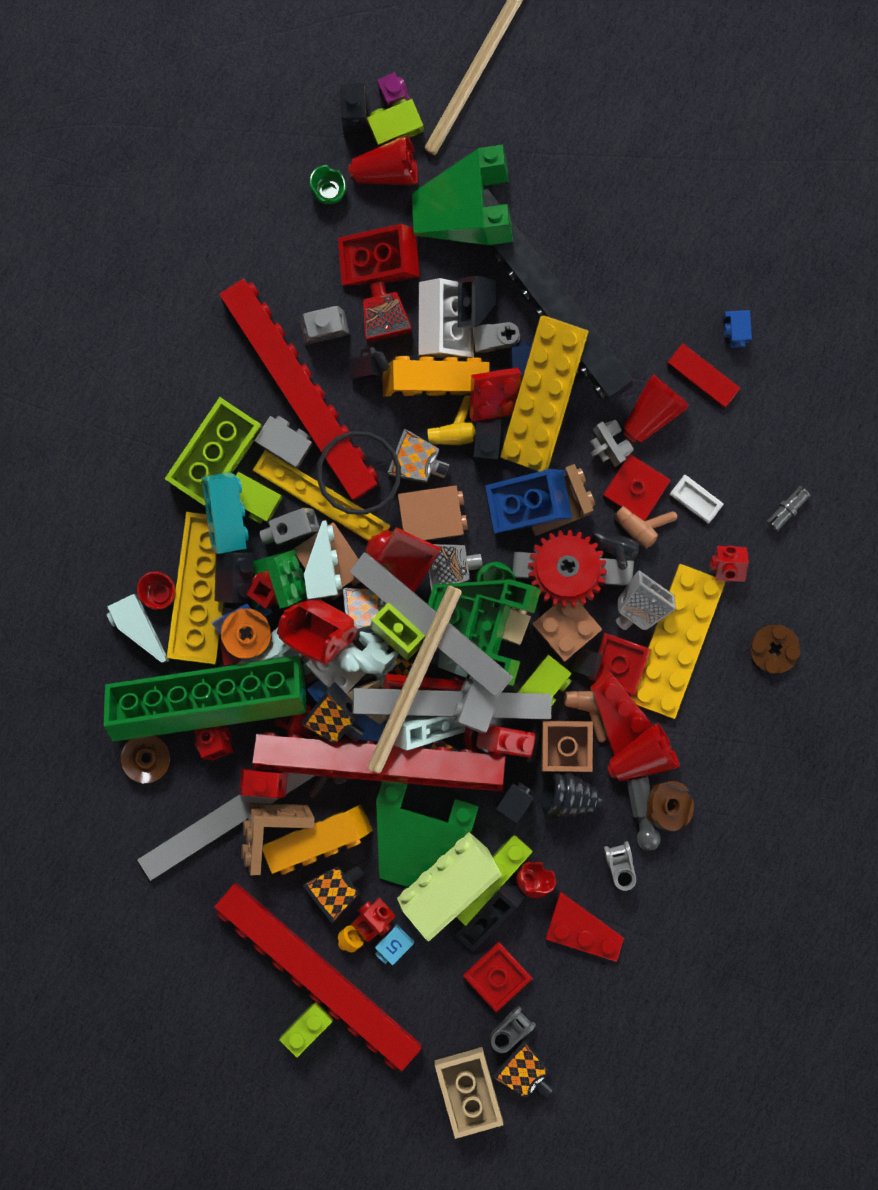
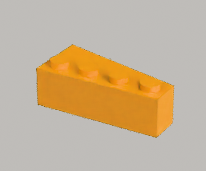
[383,356,489,396]
[262,804,373,875]

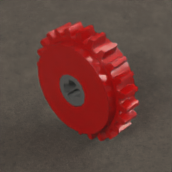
[527,530,607,609]

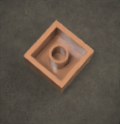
[531,601,602,662]
[541,721,593,772]

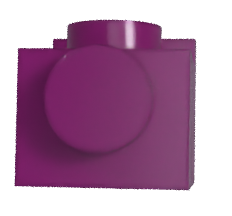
[377,72,410,109]

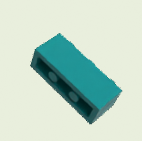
[201,472,248,554]

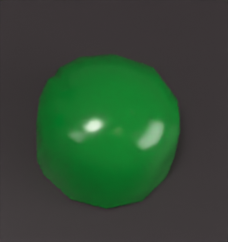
[309,165,346,205]
[476,561,516,582]

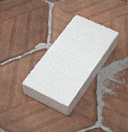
[669,475,723,524]

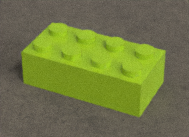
[165,397,263,506]

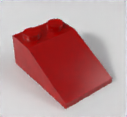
[338,224,420,286]

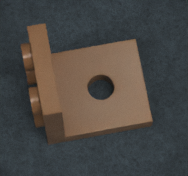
[531,464,595,537]
[241,803,314,875]

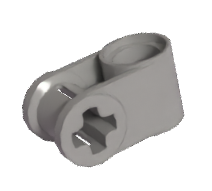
[472,322,520,353]
[604,841,636,891]

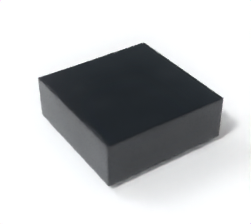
[572,648,603,679]

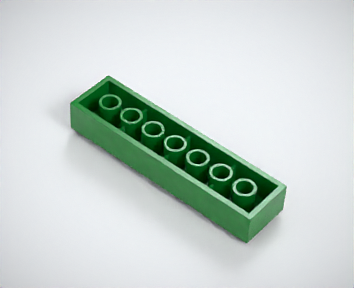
[104,656,306,742]

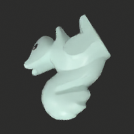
[337,631,399,677]

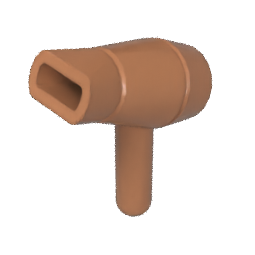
[614,506,677,549]
[564,691,607,743]

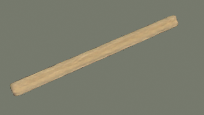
[425,0,523,155]
[368,586,461,773]

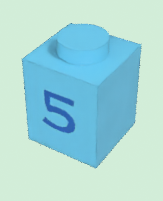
[375,924,414,965]

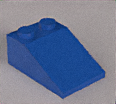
[485,469,572,534]

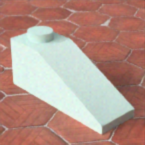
[107,594,169,663]
[387,715,465,750]

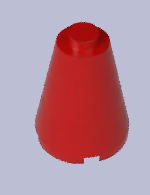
[348,136,418,186]
[623,374,689,443]
[607,723,679,782]

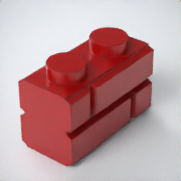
[476,725,536,758]

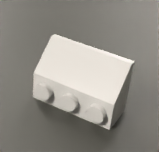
[419,278,474,358]

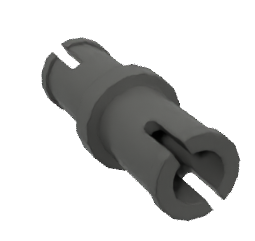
[766,486,811,532]

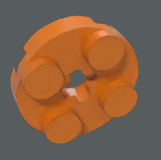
[221,608,271,658]

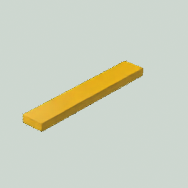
[253,450,391,541]

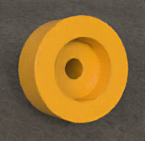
[338,925,364,952]

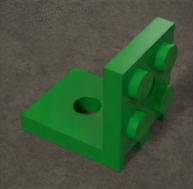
[252,549,307,609]

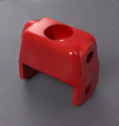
[277,598,357,664]

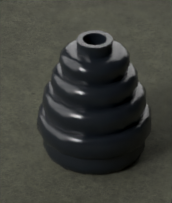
[542,771,602,820]

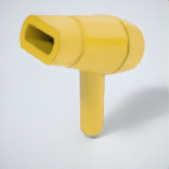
[428,395,476,445]

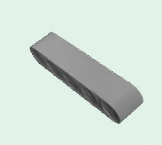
[513,552,634,586]

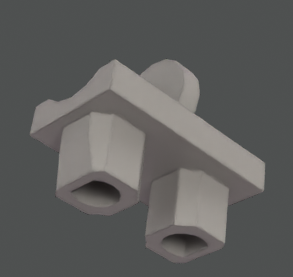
[590,420,634,467]

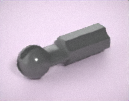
[627,776,661,851]

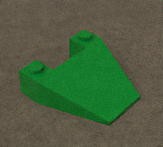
[412,145,513,245]
[428,579,541,686]
[376,781,479,887]

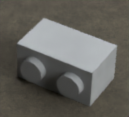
[254,416,313,469]
[453,676,500,733]

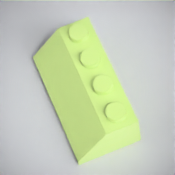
[397,833,502,941]

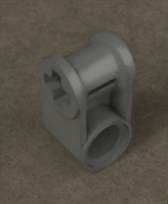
[490,1006,536,1053]

